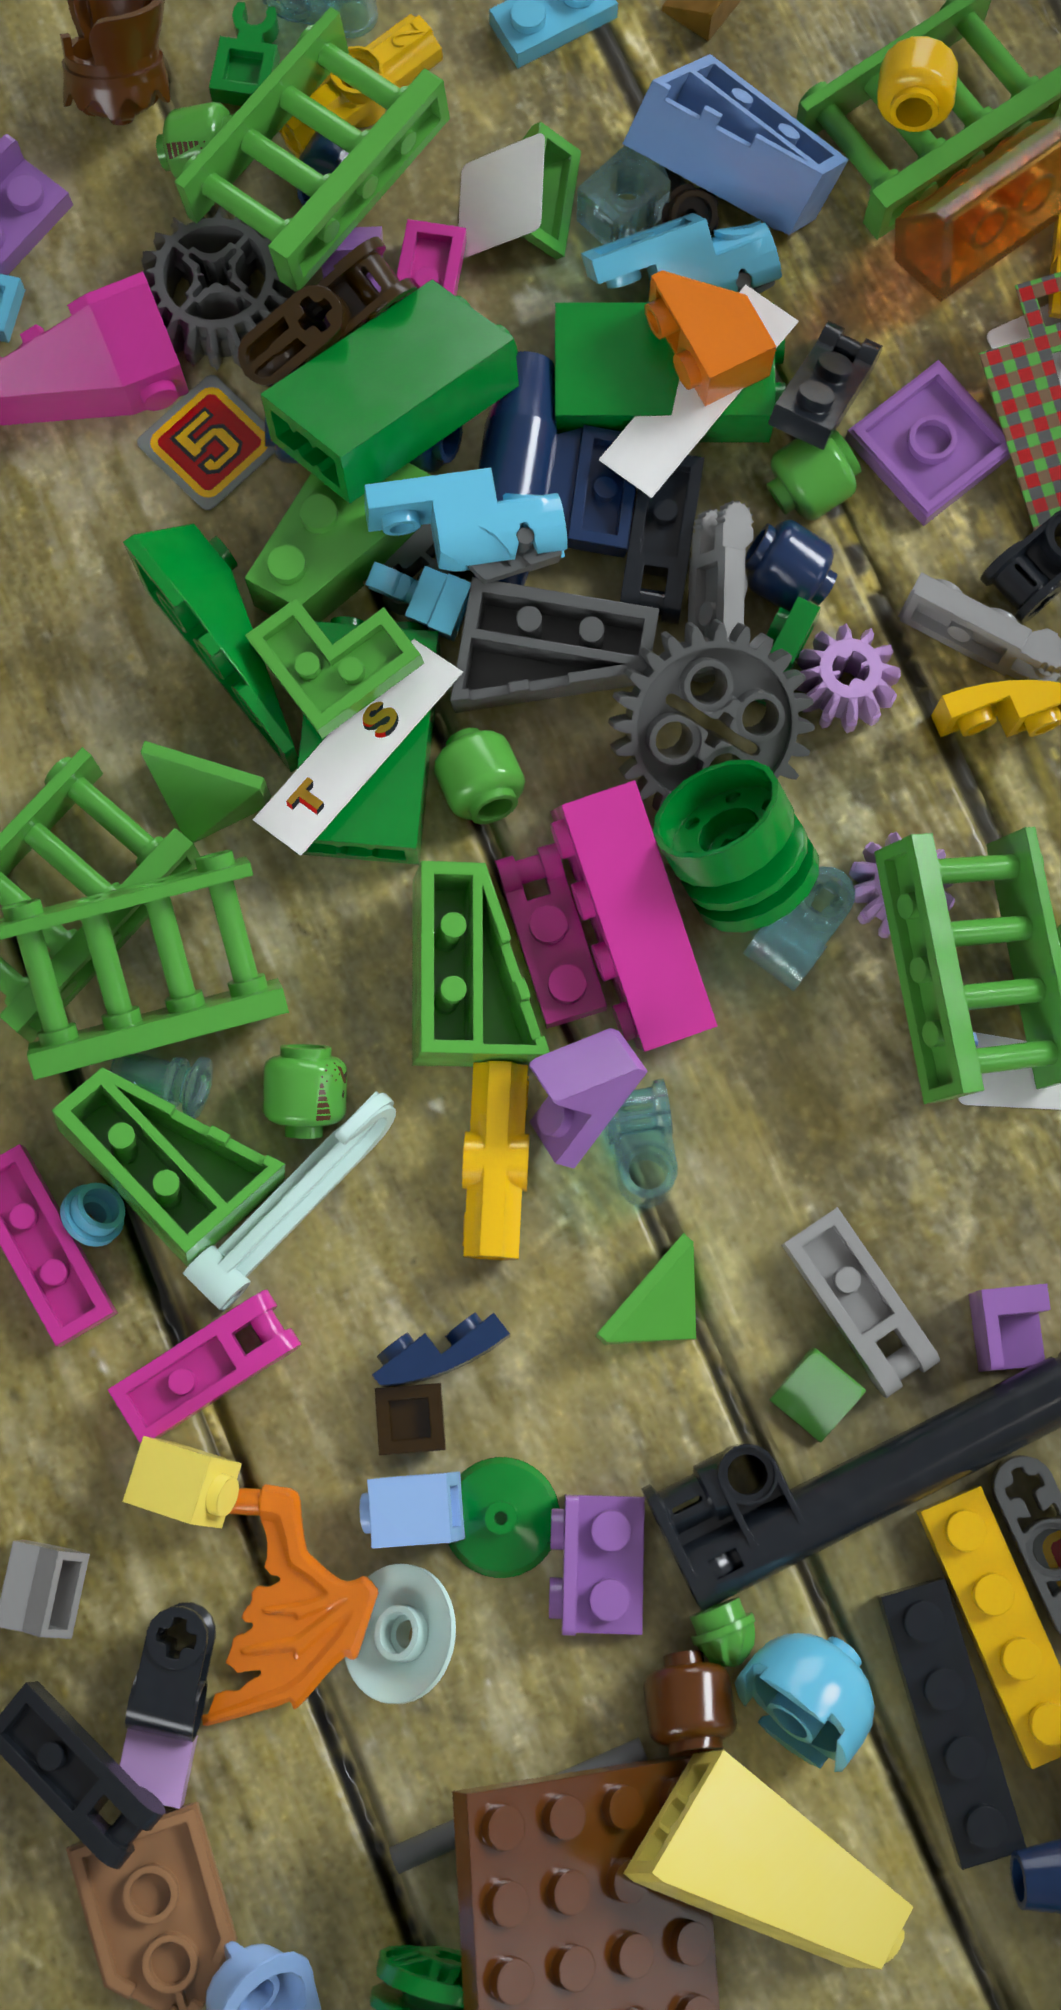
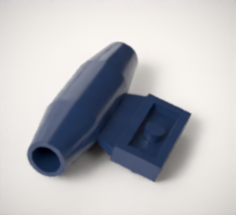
[473,351,636,586]

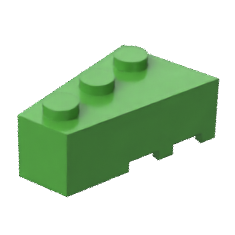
[245,463,432,622]
[412,861,550,1068]
[52,1067,285,1267]

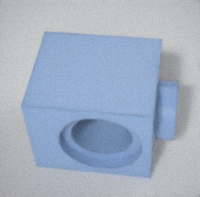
[360,1471,465,1549]

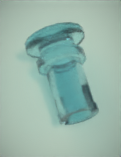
[110,1053,214,1119]

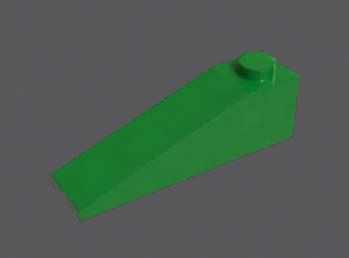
[123,523,298,772]

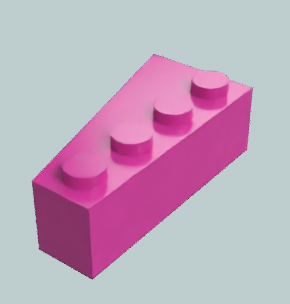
[550,780,718,1052]

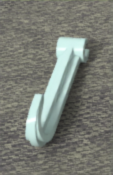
[183,1091,396,1312]

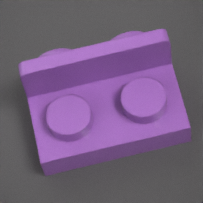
[0,134,73,275]
[549,1494,645,1636]

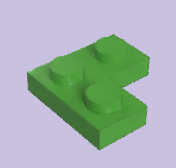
[245,598,424,738]

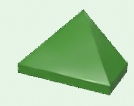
[521,122,581,260]
[140,741,271,843]
[595,1233,696,1345]

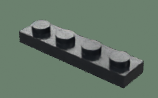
[877,1577,1026,1870]

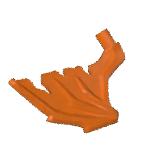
[201,1484,379,1726]

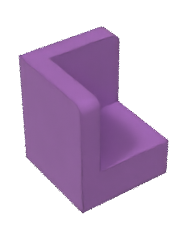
[969,1284,1051,1372]

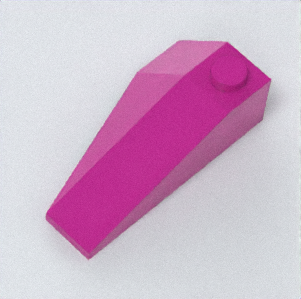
[0,271,189,426]

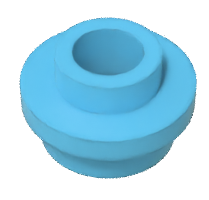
[60,1183,125,1247]

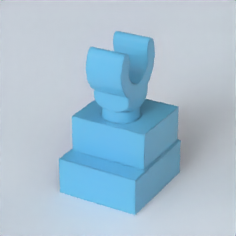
[365,561,471,641]

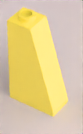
[623,1750,913,1970]

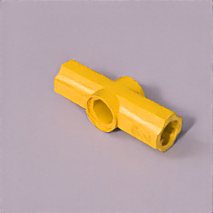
[279,14,443,159]
[462,1061,530,1261]

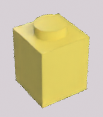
[122,1436,242,1529]

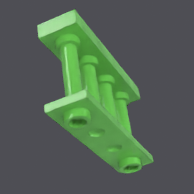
[796,0,1061,240]
[174,7,450,292]
[0,747,201,1043]
[874,827,1061,1104]
[0,850,289,1080]

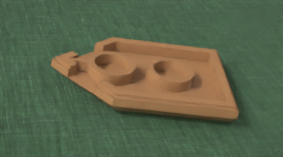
[66,1802,237,2010]

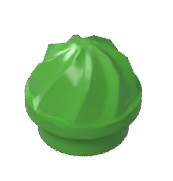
[690,1597,756,1667]

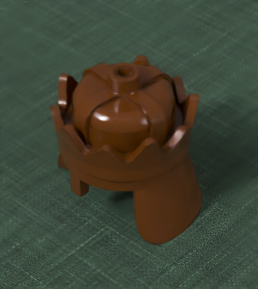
[60,0,170,125]

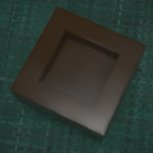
[375,1383,446,1456]

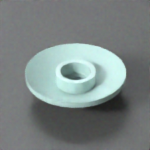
[345,1564,456,1704]

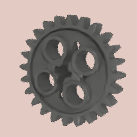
[608,619,815,812]

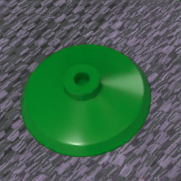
[448,1457,560,1578]

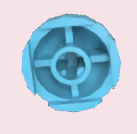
[734,1633,875,1772]

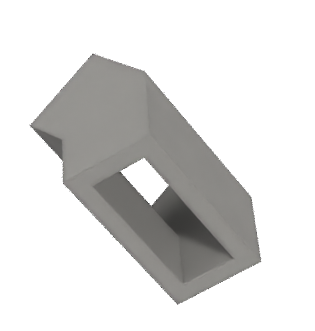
[0,1539,90,1639]

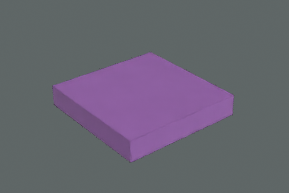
[845,360,1011,526]

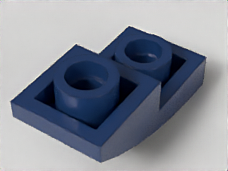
[372,1312,511,1387]

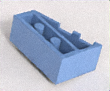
[622,54,849,235]

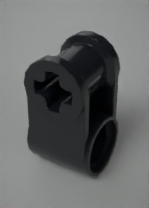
[980,510,1061,624]
[125,1602,216,1742]

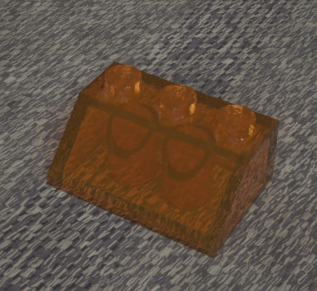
[895,116,1061,302]

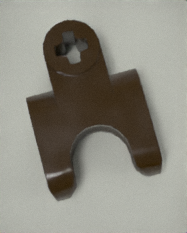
[238,237,417,388]

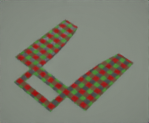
[979,272,1061,531]

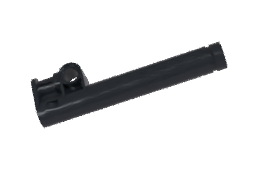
[641,1352,1061,1612]

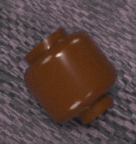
[643,1650,737,1757]

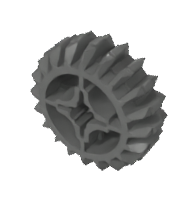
[141,206,296,371]

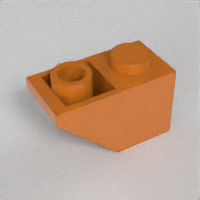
[644,270,776,406]

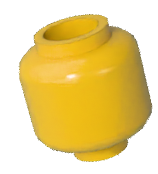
[877,36,958,132]

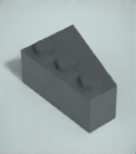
[450,577,659,713]

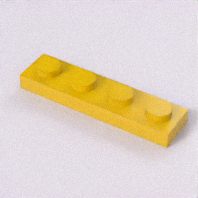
[916,1485,1061,1769]

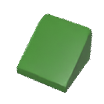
[769,1348,866,1443]

